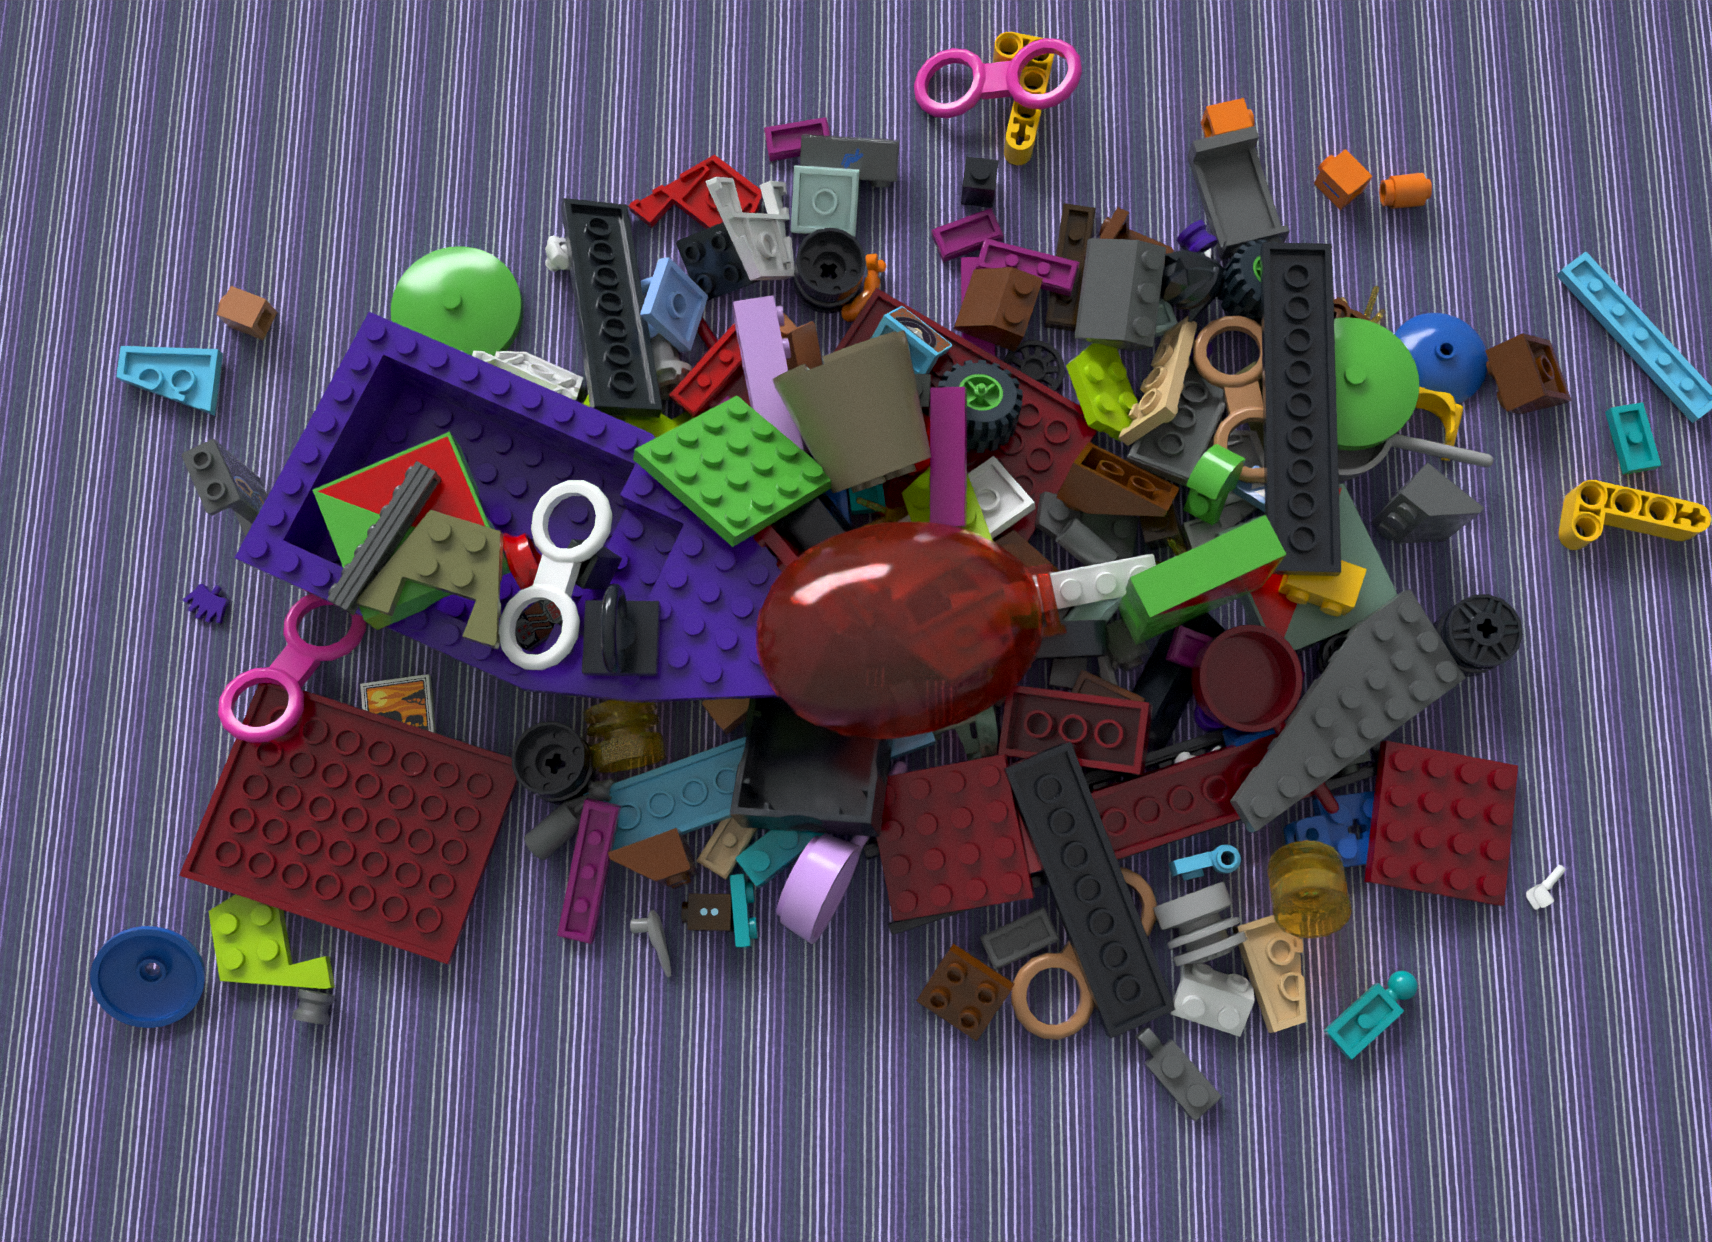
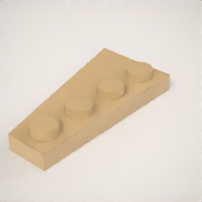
[1118,316,1197,446]

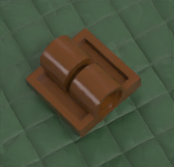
[916,943,1014,1041]

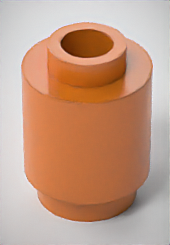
[1379,173,1432,209]

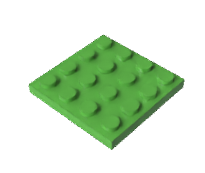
[633,396,831,547]

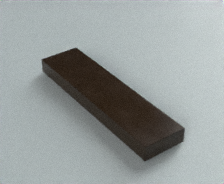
[1045,203,1096,332]

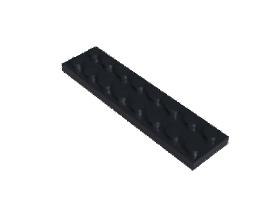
[561,198,662,418]
[1004,741,1176,1038]

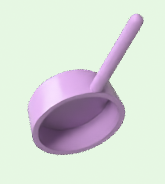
[776,761,907,944]

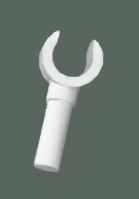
[1526,865,1566,910]

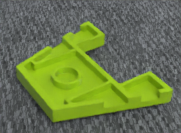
[208,894,335,989]

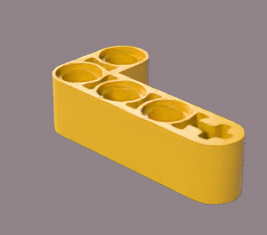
[993,32,1054,165]
[1559,480,1711,550]

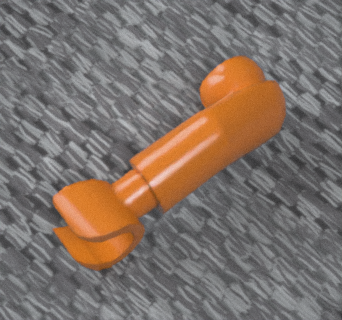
[841,253,887,322]

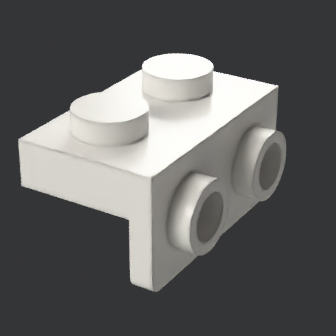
[1171,963,1255,1037]

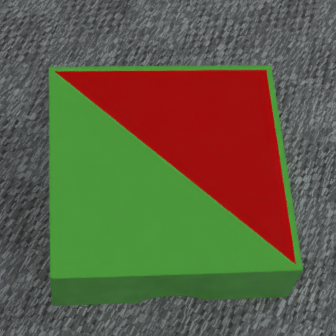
[313,432,511,630]
[1118,515,1287,645]

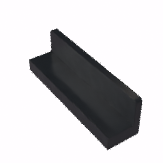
[1132,613,1225,748]

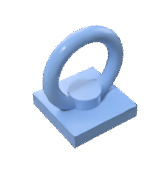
[640,257,708,353]

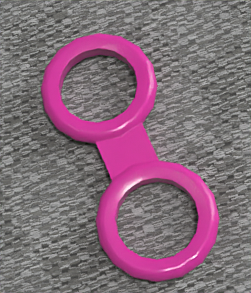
[914,38,1082,119]
[218,594,366,743]

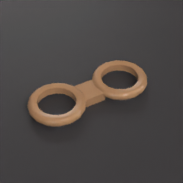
[1193,316,1264,483]
[1011,867,1157,1040]

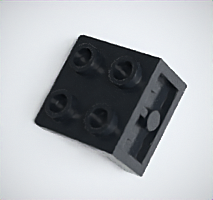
[676,222,760,301]

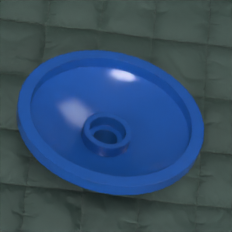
[1394,313,1488,404]
[90,926,206,1028]

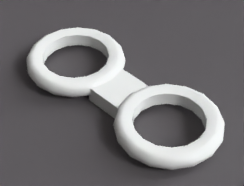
[498,480,613,670]

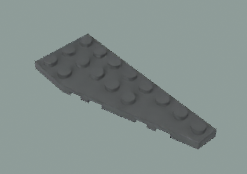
[1230,589,1466,832]

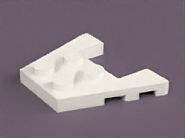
[706,177,795,281]
[462,351,583,401]

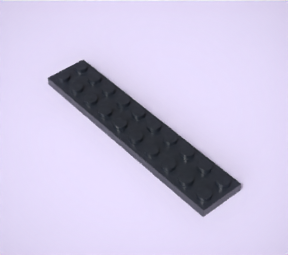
[1260,242,1341,576]

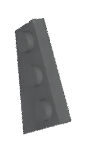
[1034,491,1139,559]

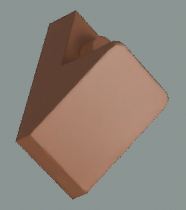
[780,313,822,370]

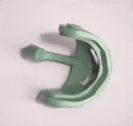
[931,688,998,760]

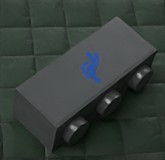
[800,134,900,187]

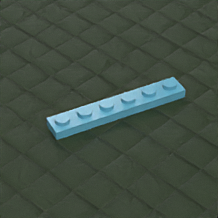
[1556,252,1712,423]

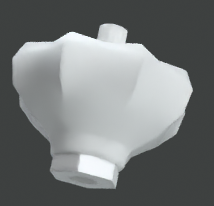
[545,235,570,272]

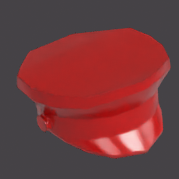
[503,532,542,590]

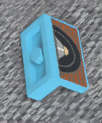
[871,306,952,374]

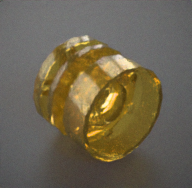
[583,700,667,773]
[1267,840,1352,939]

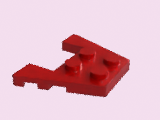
[628,154,763,229]

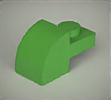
[1184,444,1246,525]

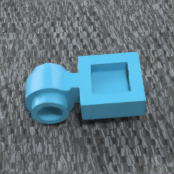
[1168,844,1241,881]

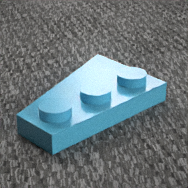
[116,346,223,416]

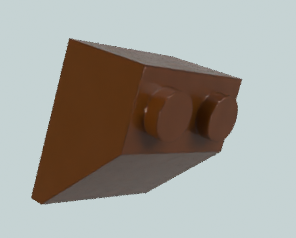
[953,267,1043,352]
[1485,333,1572,414]
[608,828,698,889]

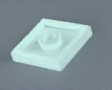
[791,165,860,237]

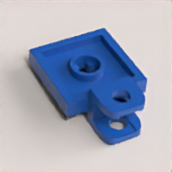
[1283,791,1375,870]

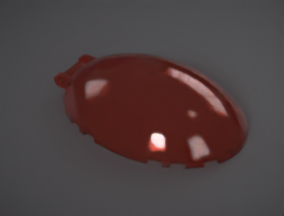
[756,521,1067,739]

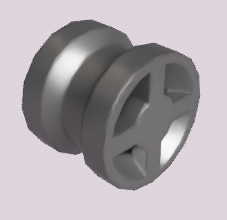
[292,989,335,1025]

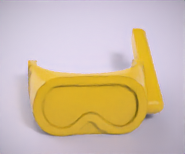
[1415,387,1463,461]

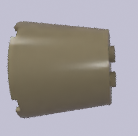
[772,330,932,493]

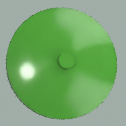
[391,246,523,356]
[1334,317,1419,451]

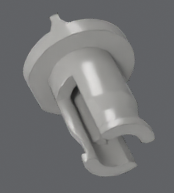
[650,333,693,400]

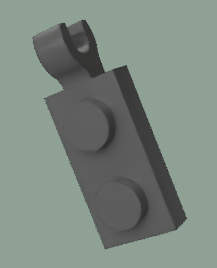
[1134,1027,1222,1122]

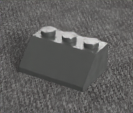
[1075,238,1166,352]
[1371,462,1484,544]

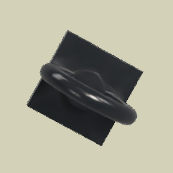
[582,583,661,676]

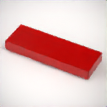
[669,323,743,418]

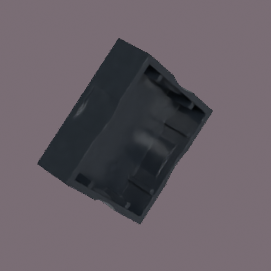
[730,684,898,837]

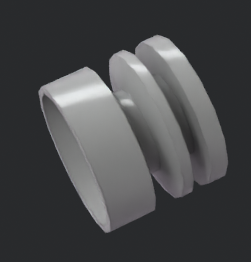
[1153,881,1248,966]

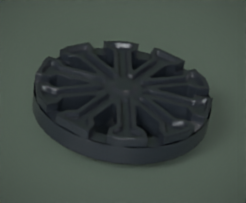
[1004,340,1065,392]

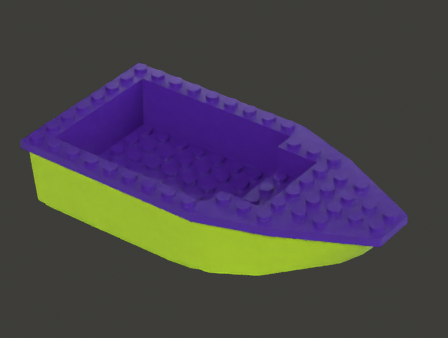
[234,311,833,703]

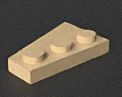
[1232,906,1306,1033]

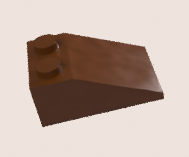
[1056,442,1180,517]

